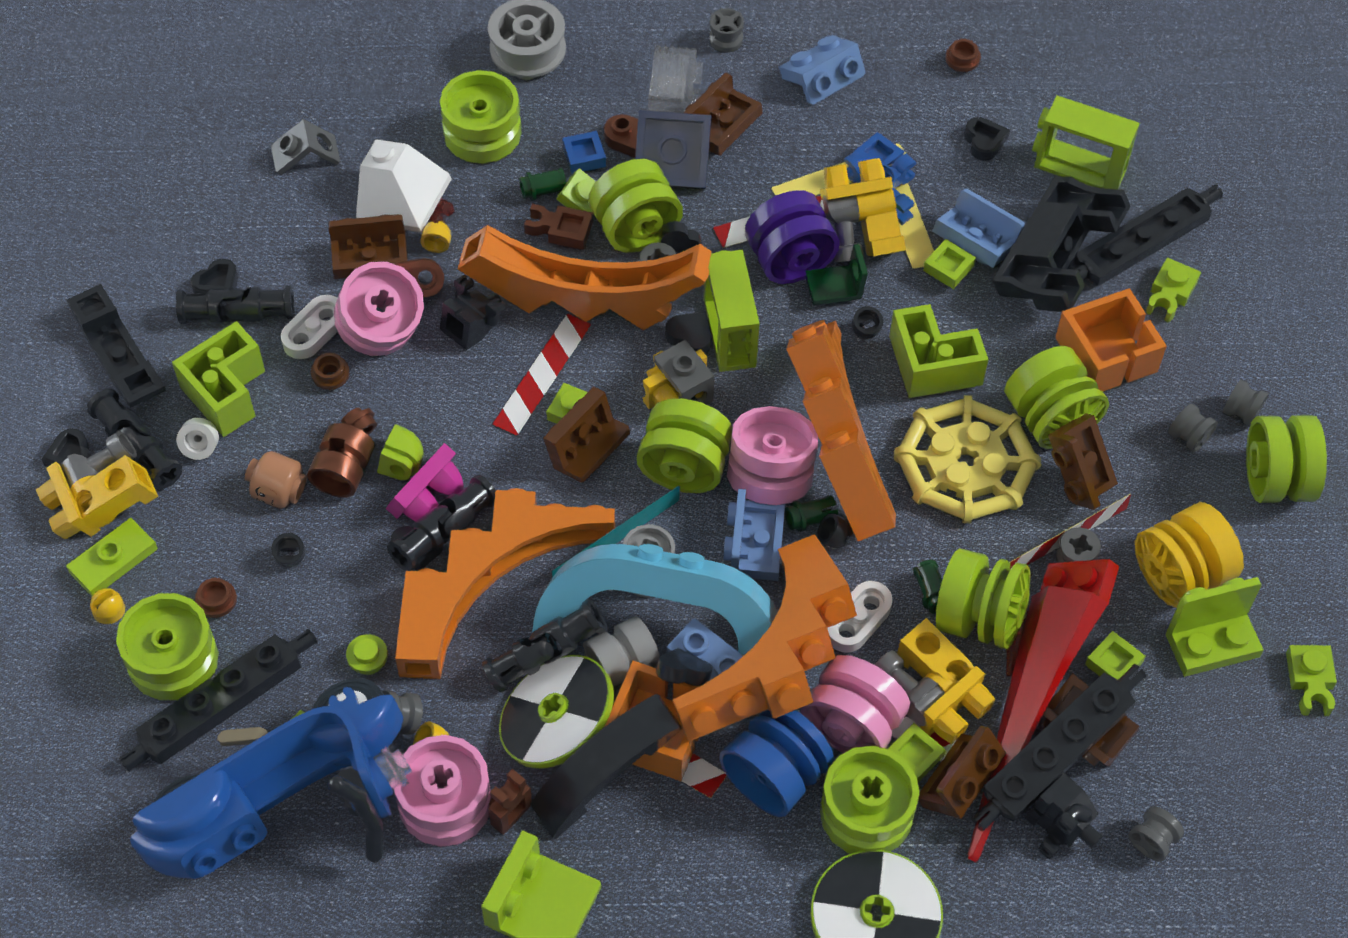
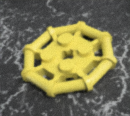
[894,395,1041,524]

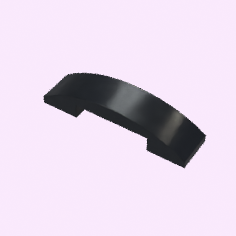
[66,284,166,408]
[530,694,683,839]

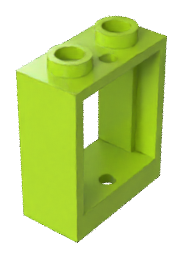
[1032,95,1140,189]
[703,249,760,372]

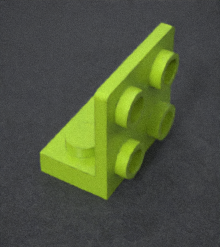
[1165,577,1264,677]
[481,830,601,938]

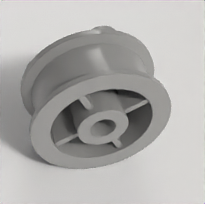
[488,0,566,80]

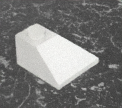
[356,139,451,233]

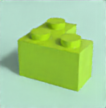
[889,304,989,398]
[172,321,265,438]

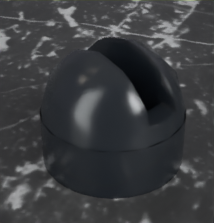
[852,306,883,340]
[817,513,853,548]
[271,533,305,567]

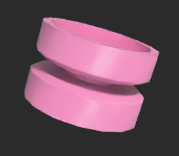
[334,262,424,356]
[727,406,818,505]
[800,655,910,753]
[393,735,491,847]

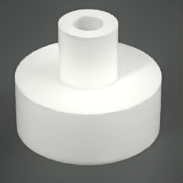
[176,418,219,460]

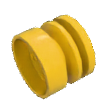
[1135,502,1244,608]

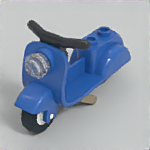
[130,678,412,879]

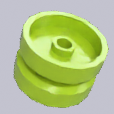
[439,70,522,164]
[589,159,683,253]
[637,398,733,493]
[1246,415,1327,503]
[116,593,219,700]
[820,746,920,854]

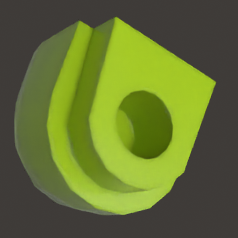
[377,424,424,480]

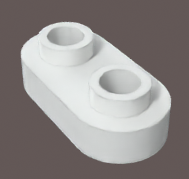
[281,295,338,359]
[827,581,892,652]

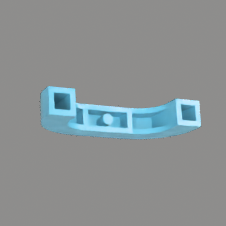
[532,544,777,656]

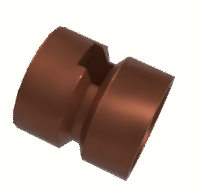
[307,423,375,498]

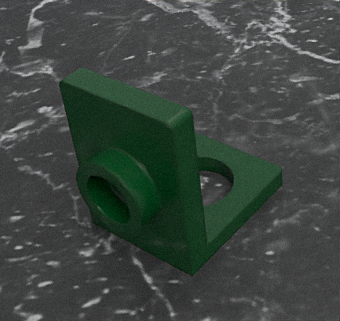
[805,244,868,305]

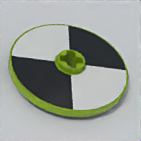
[499,655,614,769]
[811,850,943,938]

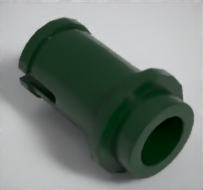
[519,168,567,201]
[785,494,838,532]
[913,560,943,614]

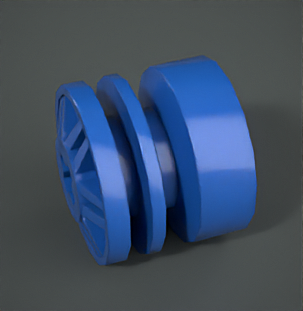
[719,709,835,817]

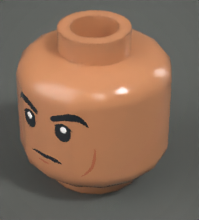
[245,451,307,509]

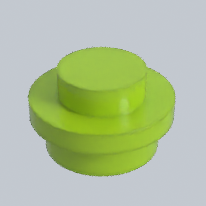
[346,634,388,675]

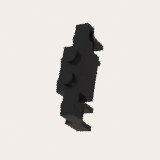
[992,176,1131,312]

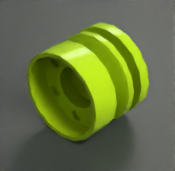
[1004,346,1109,449]
[936,548,1030,649]

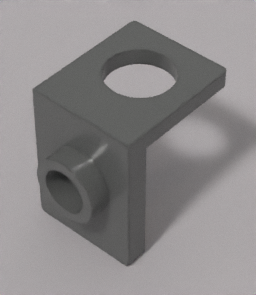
[271,119,340,175]
[654,340,715,405]

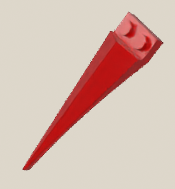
[968,559,1119,863]

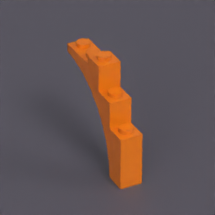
[457,225,712,331]
[786,320,896,541]
[395,488,615,679]
[673,534,857,742]

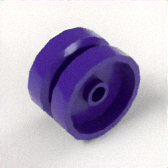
[744,190,840,284]

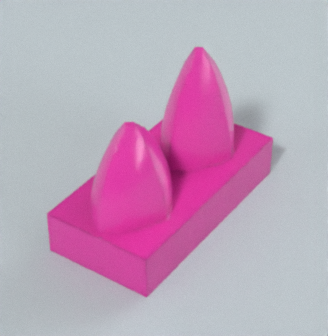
[385,443,464,522]

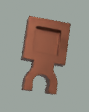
[524,204,593,250]
[488,769,532,835]

